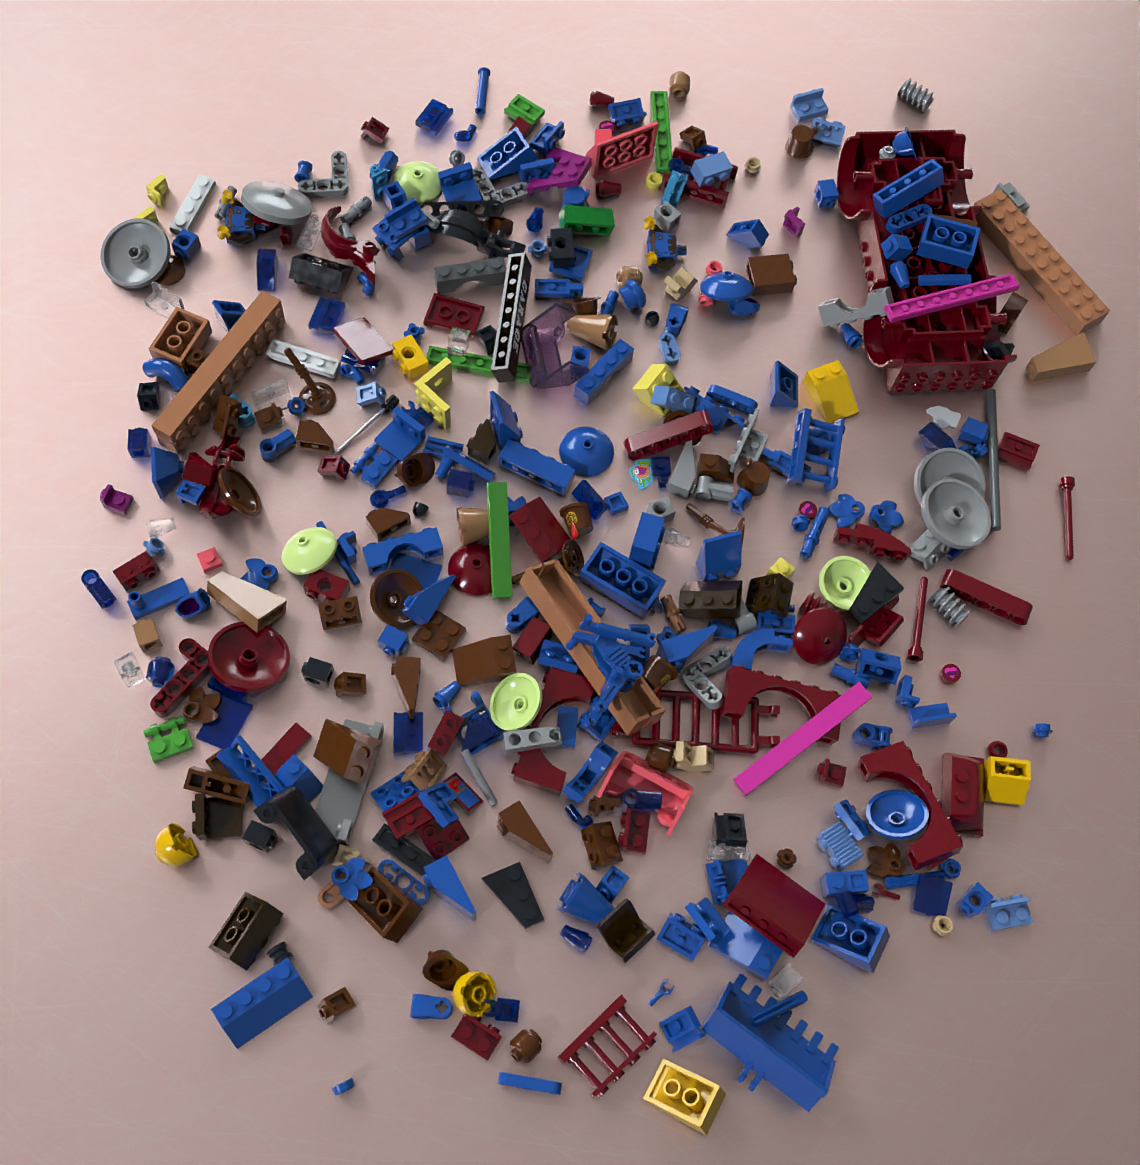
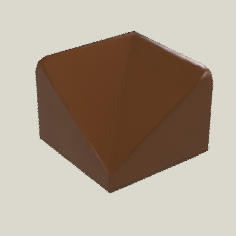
[488,217,513,235]

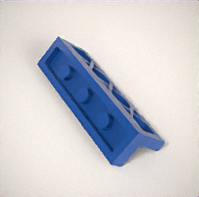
[216,735,284,807]

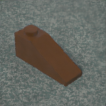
[391,656,421,719]
[183,766,251,804]

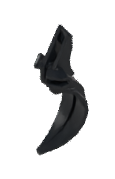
[426,209,526,259]

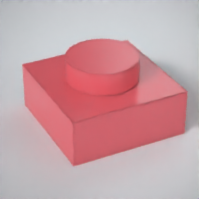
[197,547,223,573]

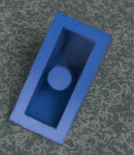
[726,219,769,248]

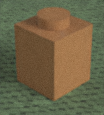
[133,618,163,653]

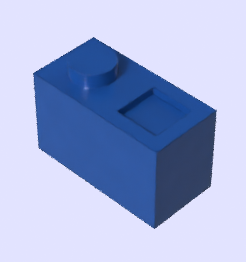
[820,870,869,898]

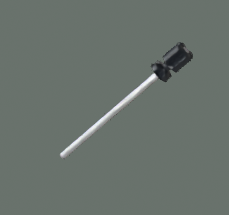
[332,394,400,455]

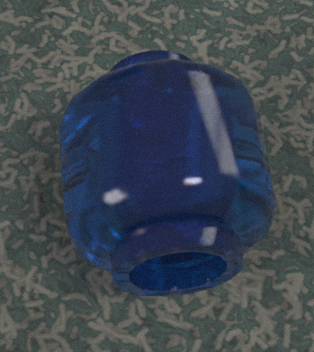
[146,657,175,688]

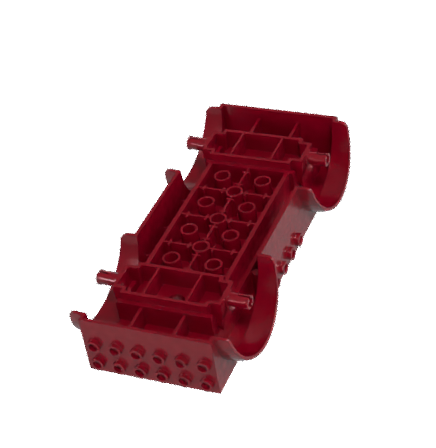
[836,130,1017,393]

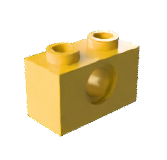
[392,334,429,380]

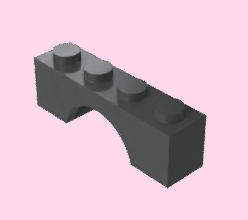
[434,257,506,294]

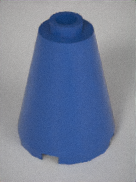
[557,872,615,925]

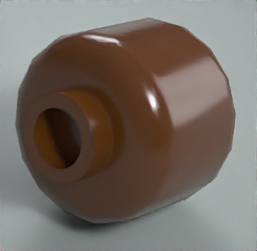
[646,743,676,772]
[510,1029,542,1063]

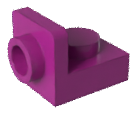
[783,206,805,238]
[100,484,134,515]

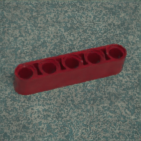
[623,410,713,461]
[940,569,1033,625]

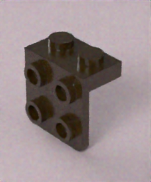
[745,573,794,618]
[192,793,242,841]
[597,898,656,963]

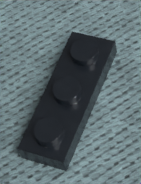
[372,823,435,877]

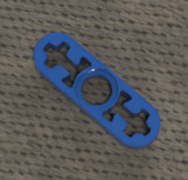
[886,204,932,234]
[706,384,758,415]
[378,859,430,906]
[498,1072,562,1095]

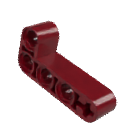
[150,638,211,718]

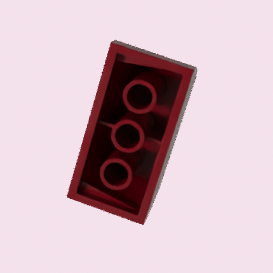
[941,753,984,838]

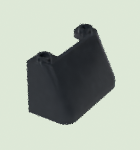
[253,786,339,880]

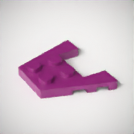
[526,147,592,193]

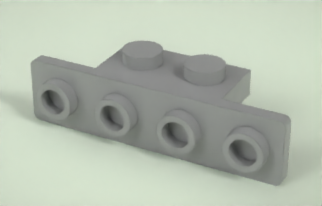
[728,409,769,473]

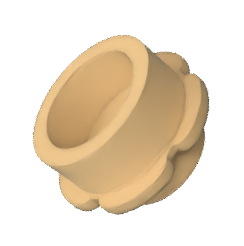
[744,157,761,173]
[933,915,953,936]

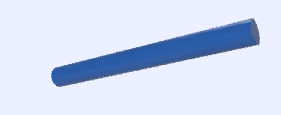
[316,521,360,585]

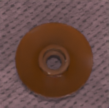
[154,255,185,285]

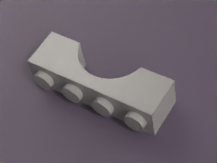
[818,286,894,327]

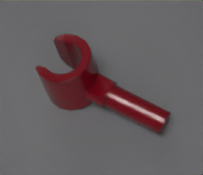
[279,226,292,248]
[872,883,900,900]

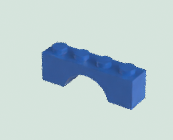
[382,181,431,250]
[573,339,634,406]
[362,527,444,575]

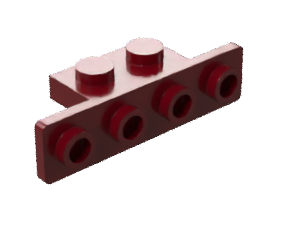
[848,595,904,647]

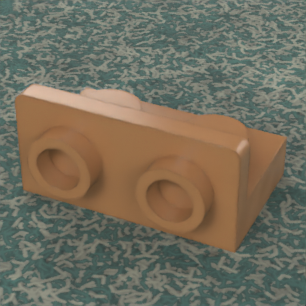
[401,748,448,792]

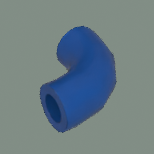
[142,358,190,390]

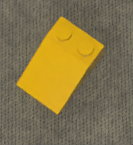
[803,360,859,424]
[643,1059,726,1135]

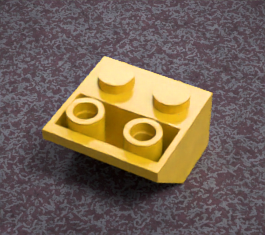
[984,756,1031,806]

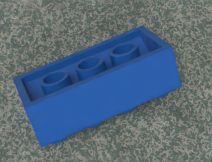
[579,542,666,619]
[211,957,313,1049]

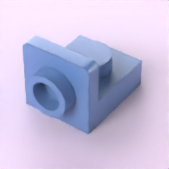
[356,382,386,406]

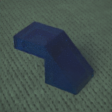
[918,422,957,450]

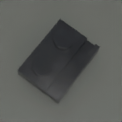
[714,812,747,847]

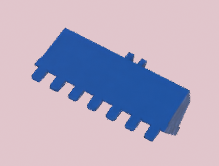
[701,974,839,1112]

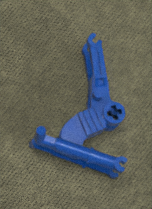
[566,614,656,728]

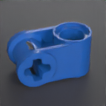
[664,303,689,338]
[506,597,541,634]
[852,723,893,750]
[410,994,453,1020]

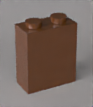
[745,254,797,296]

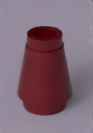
[589,90,614,107]
[596,180,622,198]

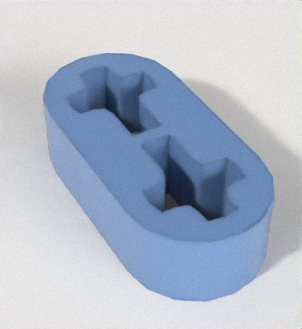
[658,333,680,366]

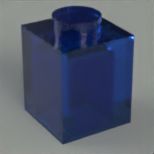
[127,427,151,458]
[446,469,475,498]

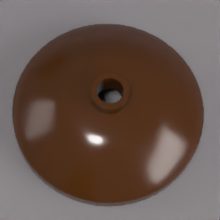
[218,466,262,517]
[370,569,423,627]

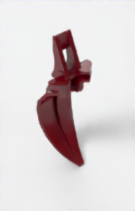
[321,206,380,285]
[198,437,245,519]

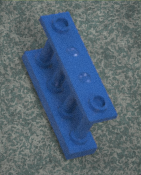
[787,408,845,492]

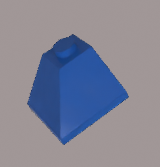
[151,447,185,499]
[275,755,323,803]

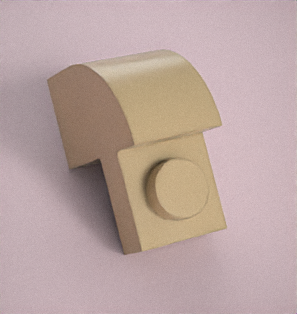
[664,267,698,300]
[674,741,714,772]

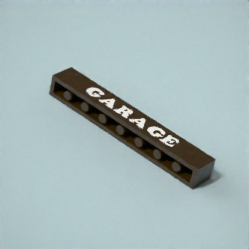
[491,252,532,383]

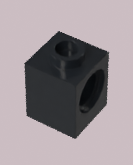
[301,657,334,688]
[242,820,278,853]

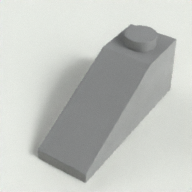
[666,440,697,499]

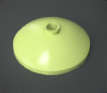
[393,161,442,205]
[282,527,337,575]
[819,556,871,611]
[489,673,542,731]

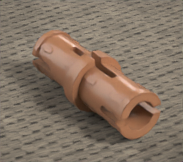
[660,594,687,634]

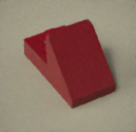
[183,452,216,486]

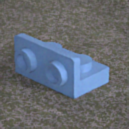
[790,88,829,121]
[811,117,846,147]
[985,894,1033,931]

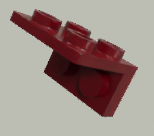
[415,804,469,861]

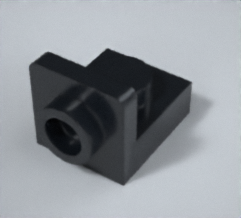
[475,325,497,355]
[984,341,1015,360]
[137,382,160,411]

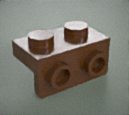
[581,821,623,869]

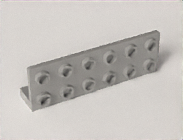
[315,719,384,846]

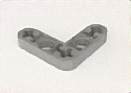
[298,151,349,198]
[473,168,530,211]
[682,647,732,709]

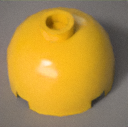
[155,823,197,867]
[453,971,497,1017]

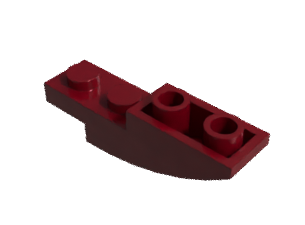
[833,523,911,561]

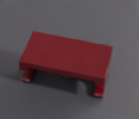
[513,617,554,665]

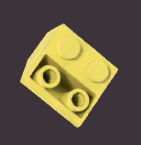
[632,364,684,416]

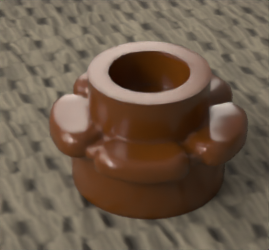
[777,848,797,869]

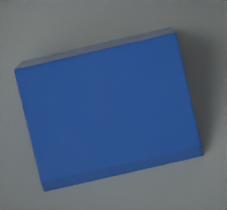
[770,361,798,408]

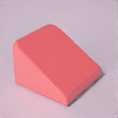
[594,129,612,144]

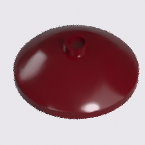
[448,542,492,596]
[792,608,847,665]

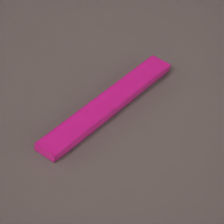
[883,273,1020,323]
[733,682,872,796]

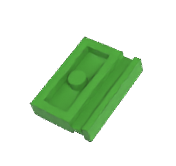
[504,94,545,129]

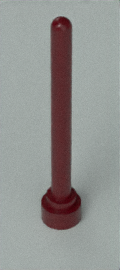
[1059,476,1075,560]
[907,577,928,662]

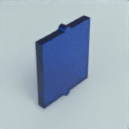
[912,874,953,916]

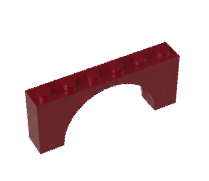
[719,665,841,745]
[511,667,594,796]
[857,741,963,871]

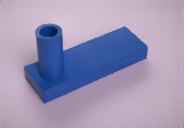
[435,445,496,481]
[127,577,190,620]

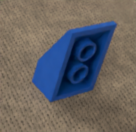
[476,126,539,180]
[489,391,523,450]
[696,530,742,581]
[656,625,717,673]
[422,855,476,921]
[811,904,890,973]
[708,911,783,982]

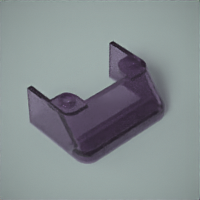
[521,303,590,389]

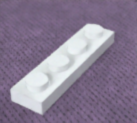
[169,175,216,234]
[266,339,341,379]

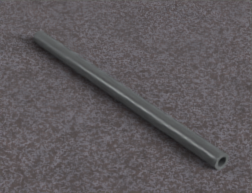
[987,389,1001,531]

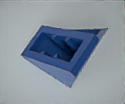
[212,300,246,333]

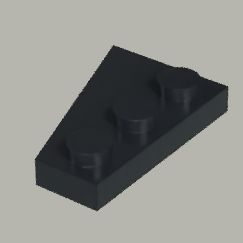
[849,562,904,624]
[481,862,544,929]

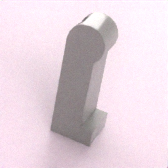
[503,727,562,755]

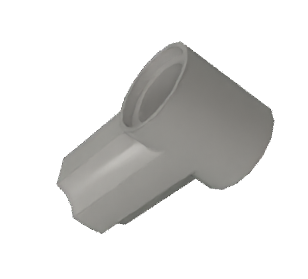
[695,476,734,502]
[732,598,757,634]

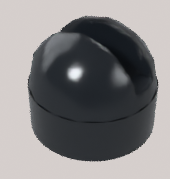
[645,311,659,326]
[412,502,429,517]

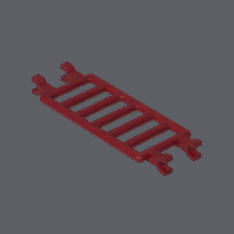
[612,690,780,754]

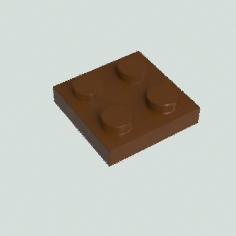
[412,610,466,661]

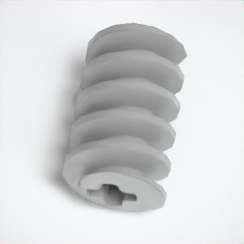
[897,78,934,112]
[928,587,971,628]

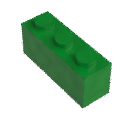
[559,205,615,236]

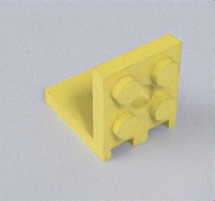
[414,357,452,430]

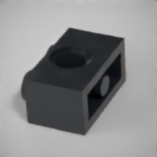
[547,228,575,268]

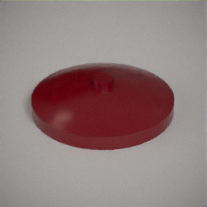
[207,622,290,693]

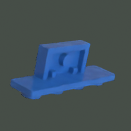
[684,386,747,433]

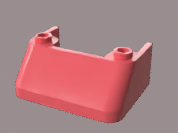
[597,751,693,837]

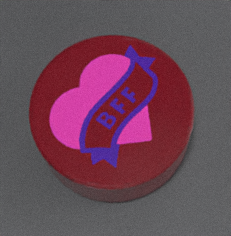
[599,120,615,136]
[798,501,817,520]
[940,664,961,684]

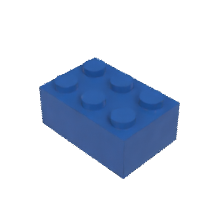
[916,214,981,269]
[629,512,666,570]

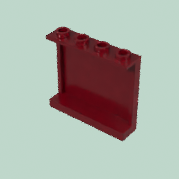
[723,854,825,958]

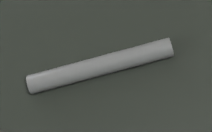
[461,749,498,805]

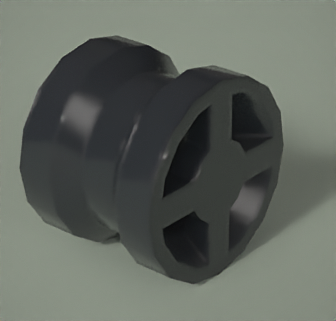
[266,941,294,966]

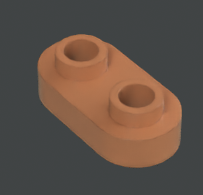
[318,873,346,909]

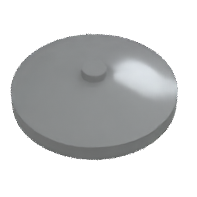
[241,181,312,225]
[100,218,171,288]
[914,448,985,505]
[921,479,991,549]

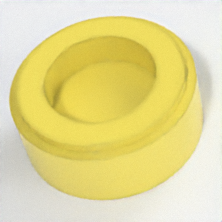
[646,172,663,190]

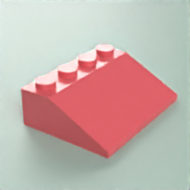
[586,121,658,179]

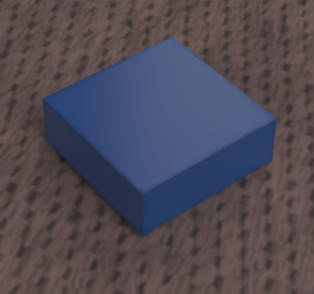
[604,491,629,516]

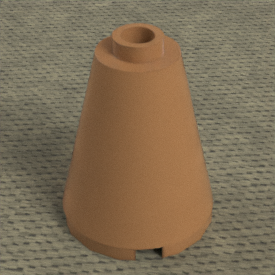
[567,314,618,350]
[456,507,510,545]

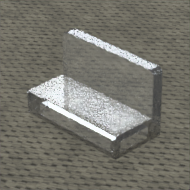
[144,281,185,319]
[251,379,293,411]

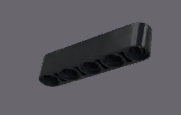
[420,200,504,218]

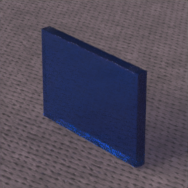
[388,552,443,589]
[196,691,253,750]

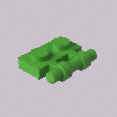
[143,716,194,763]

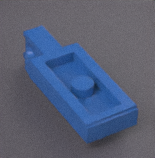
[535,279,583,298]
[760,448,812,485]

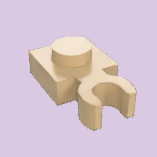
[332,844,372,873]

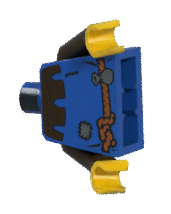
[217,189,267,245]
[643,216,687,270]

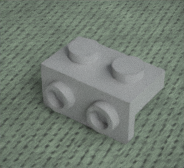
[909,529,950,570]

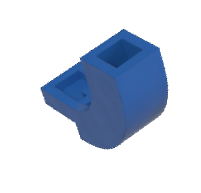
[730,628,793,670]
[562,741,619,803]

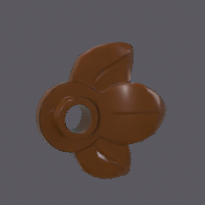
[183,686,221,723]
[866,843,905,878]

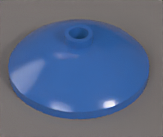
[700,271,753,301]
[559,426,614,477]
[866,790,929,839]

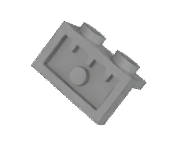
[993,182,1030,213]

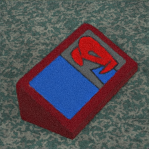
[443,772,484,815]

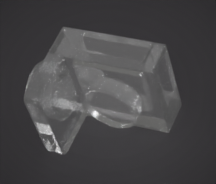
[114,652,146,688]

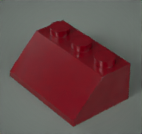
[509,497,571,564]

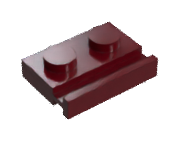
[998,432,1040,470]
[382,792,434,841]

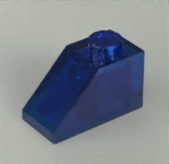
[256,249,279,291]
[461,712,498,755]

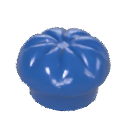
[619,279,646,311]

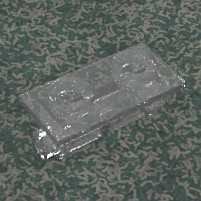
[296,214,321,251]
[707,840,751,861]

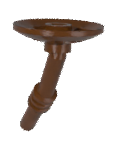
[284,348,336,415]
[686,503,745,544]
[512,539,584,584]

